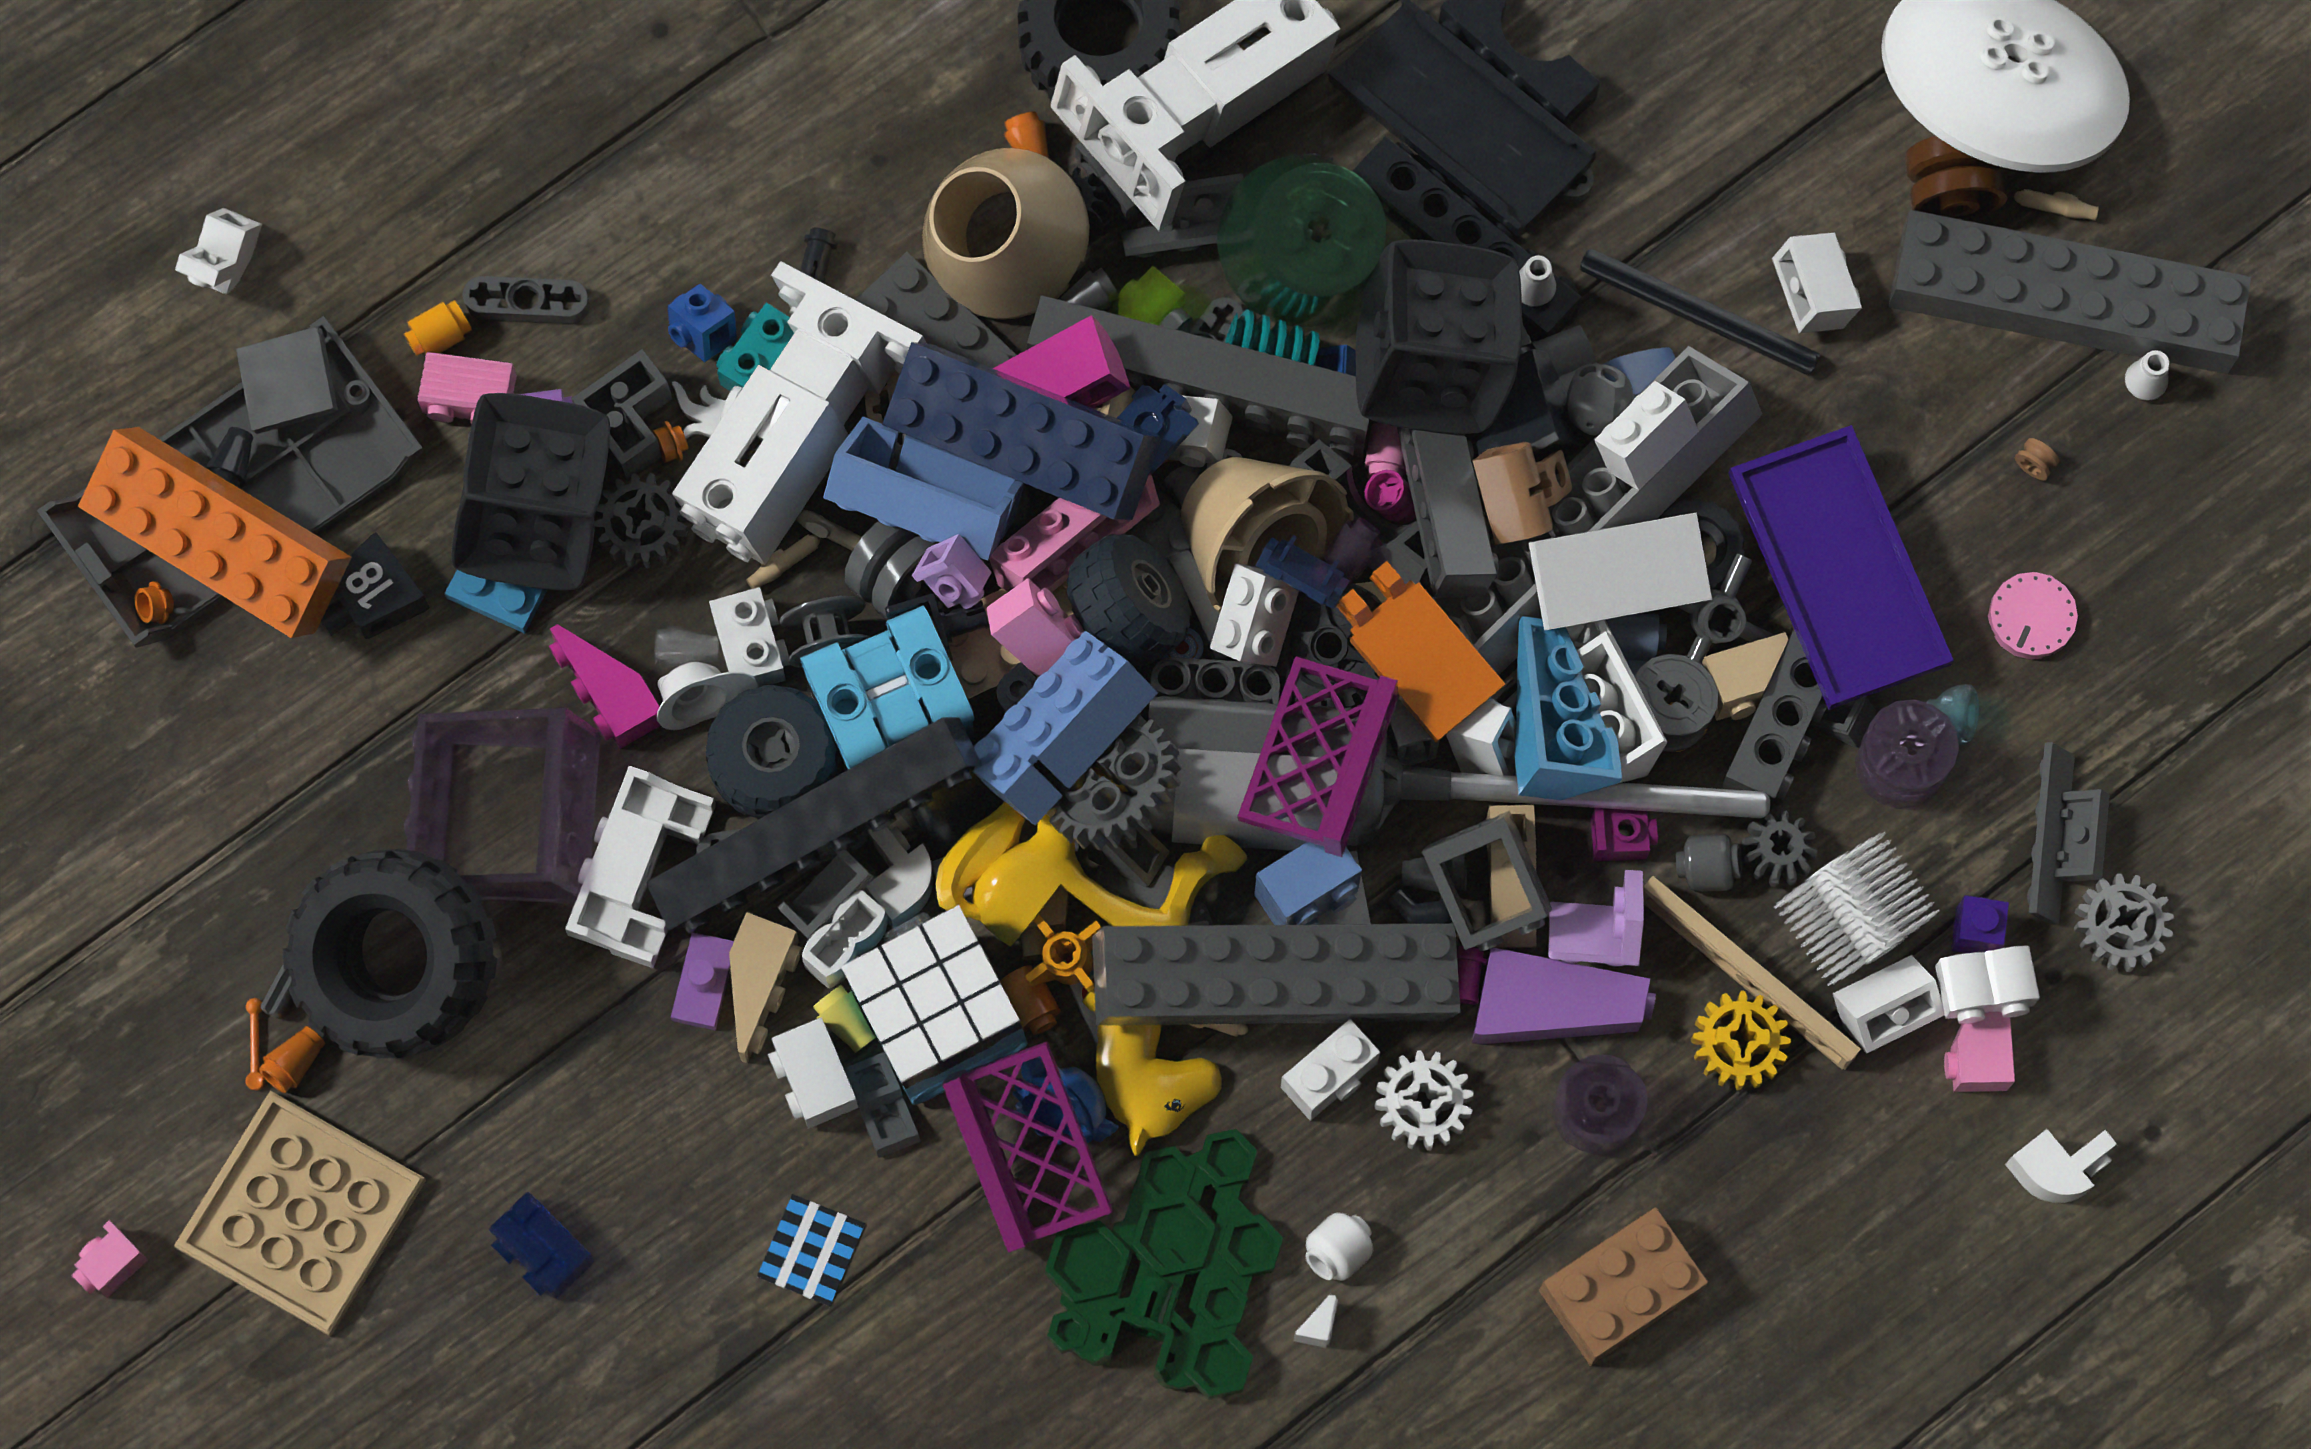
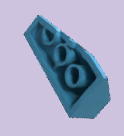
[1515,616,1623,801]

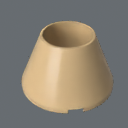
[922,148,1089,319]
[1181,457,1354,614]

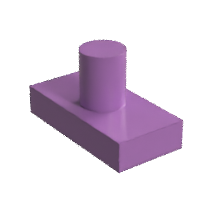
[671,932,734,1031]

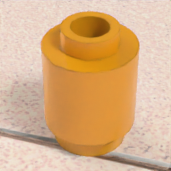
[404,300,472,356]

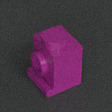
[1590,808,1658,862]

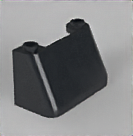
[898,662,1052,857]

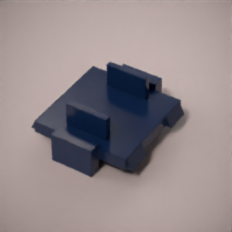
[1117,384,1199,475]
[1255,535,1350,609]

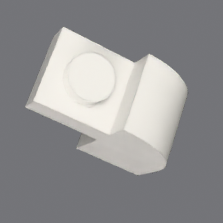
[175,208,262,294]
[865,827,933,931]
[2005,1129,2117,1203]

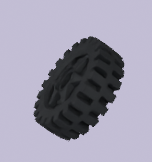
[1271,582,1382,708]

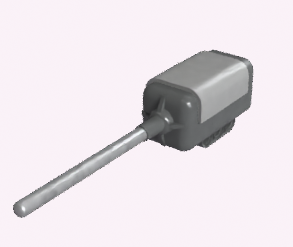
[1148,657,1770,851]

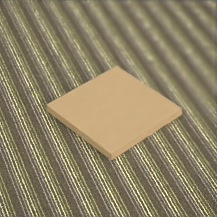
[174,1091,426,1337]

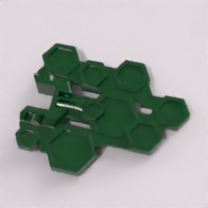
[1045,1129,1283,1400]

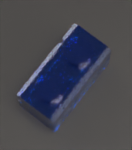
[489,1191,595,1299]

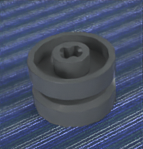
[845,521,940,621]

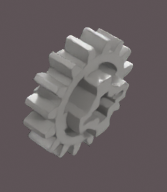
[2074,873,2174,972]

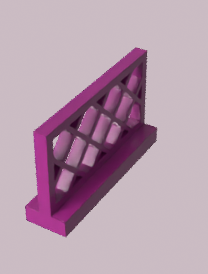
[1237,656,1399,857]
[942,1042,1113,1253]

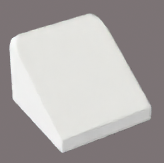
[1294,1295,1338,1348]

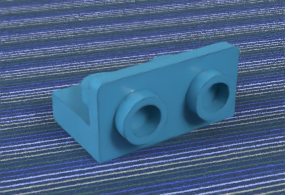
[444,570,547,634]

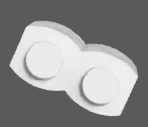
[802,890,888,989]
[1935,946,2039,1024]

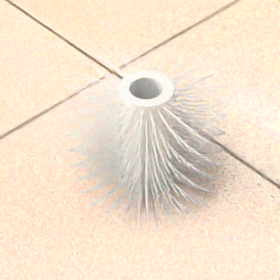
[1774,832,1939,986]

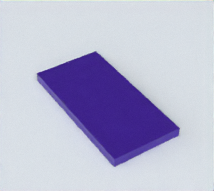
[1728,425,1954,710]

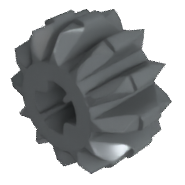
[1741,810,1818,887]

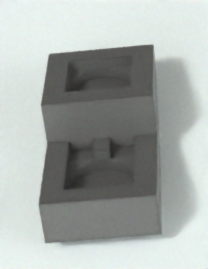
[843,1052,921,1158]

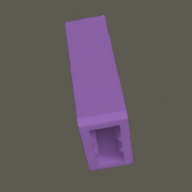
[1472,947,1656,1045]

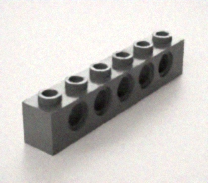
[1721,630,1827,807]

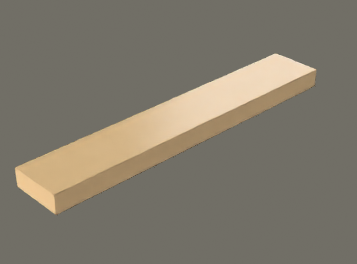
[1643,876,1861,1070]

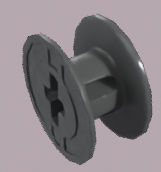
[779,596,871,669]
[1635,654,1718,752]

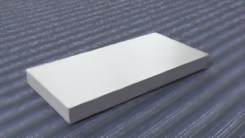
[1529,512,1712,630]

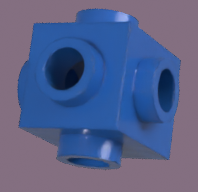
[668,284,737,363]

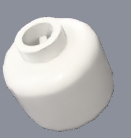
[1305,1213,1373,1281]

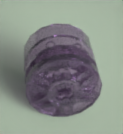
[1855,699,1959,809]

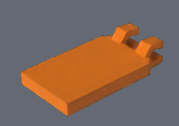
[1336,561,1506,743]

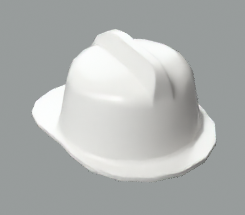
[657,662,759,730]

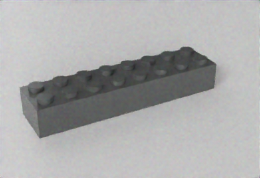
[1888,210,2251,374]
[1027,295,1373,459]
[1092,924,1460,1026]

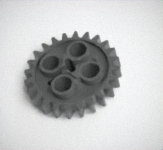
[1044,714,1182,850]

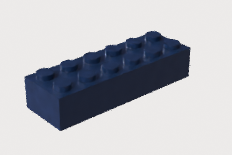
[882,342,1162,520]

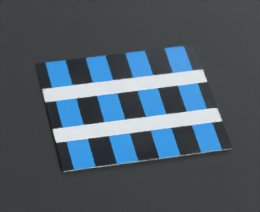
[757,1194,865,1306]

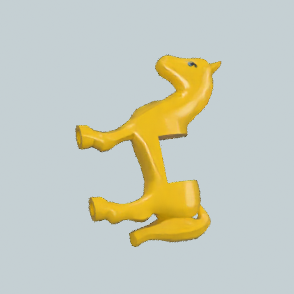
[936,766,1247,1156]

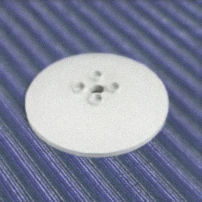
[1882,0,2130,172]

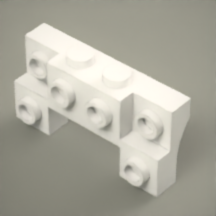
[565,766,716,968]

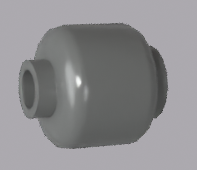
[1676,833,1743,893]

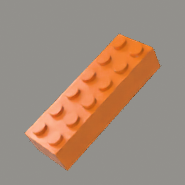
[78,427,352,638]

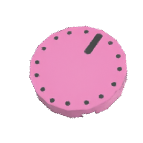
[1988,572,2078,660]

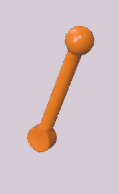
[245,998,265,1091]

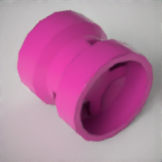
[1364,469,1416,525]

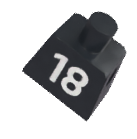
[320,532,430,639]

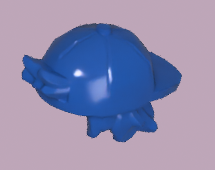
[1012,1056,1119,1145]

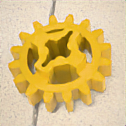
[1691,991,1791,1090]

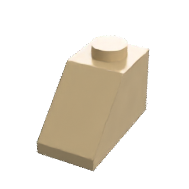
[1701,632,1789,721]

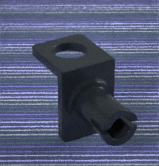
[885,593,990,661]

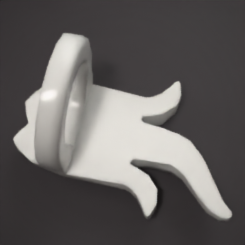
[672,381,743,439]

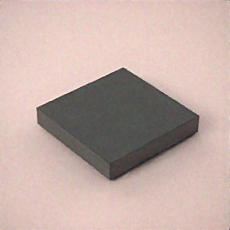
[236,326,338,434]

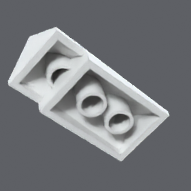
[1566,619,1667,783]

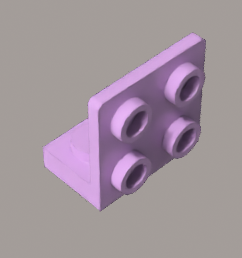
[1549,870,1644,966]

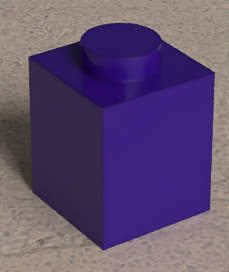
[1951,895,2009,953]

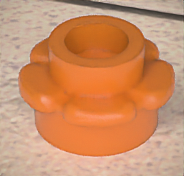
[652,421,688,463]
[135,581,174,624]

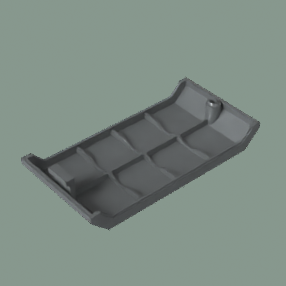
[37,316,423,648]

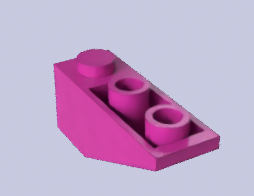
[549,624,661,749]

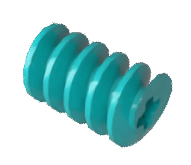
[1225,309,1320,365]

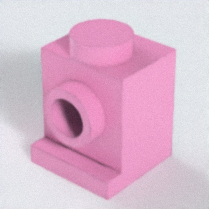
[72,1220,148,1298]

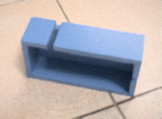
[823,417,1025,561]
[973,631,1158,825]

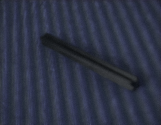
[1580,249,1820,375]

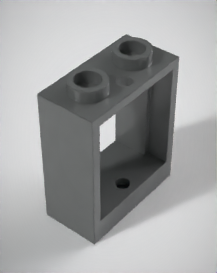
[1422,811,1552,952]

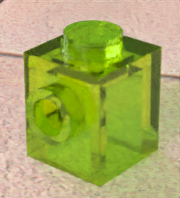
[1118,266,1185,325]

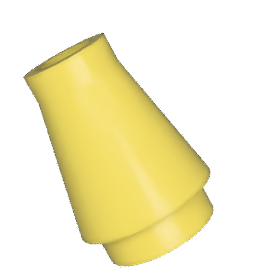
[813,985,876,1053]

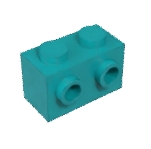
[716,302,794,391]

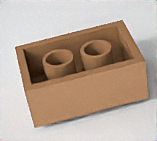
[1539,1207,1708,1366]

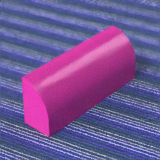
[993,315,1131,409]

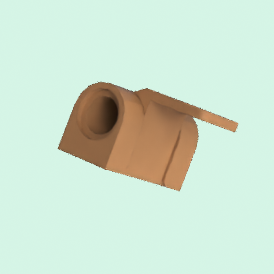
[1473,442,1572,545]

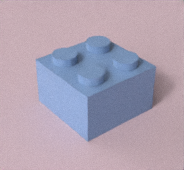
[1255,842,1362,925]

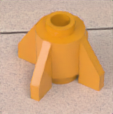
[1025,914,1102,992]

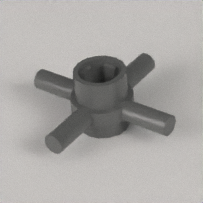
[1675,553,1775,664]

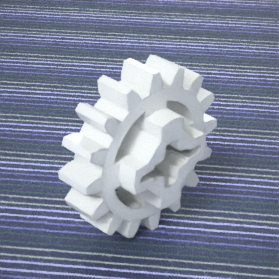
[1375,1050,1473,1150]

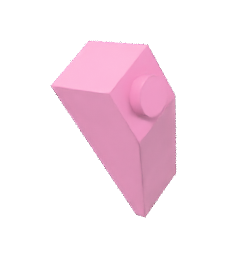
[1944,1011,2015,1092]

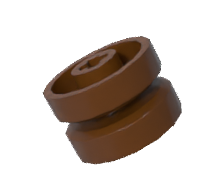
[1905,136,2008,221]

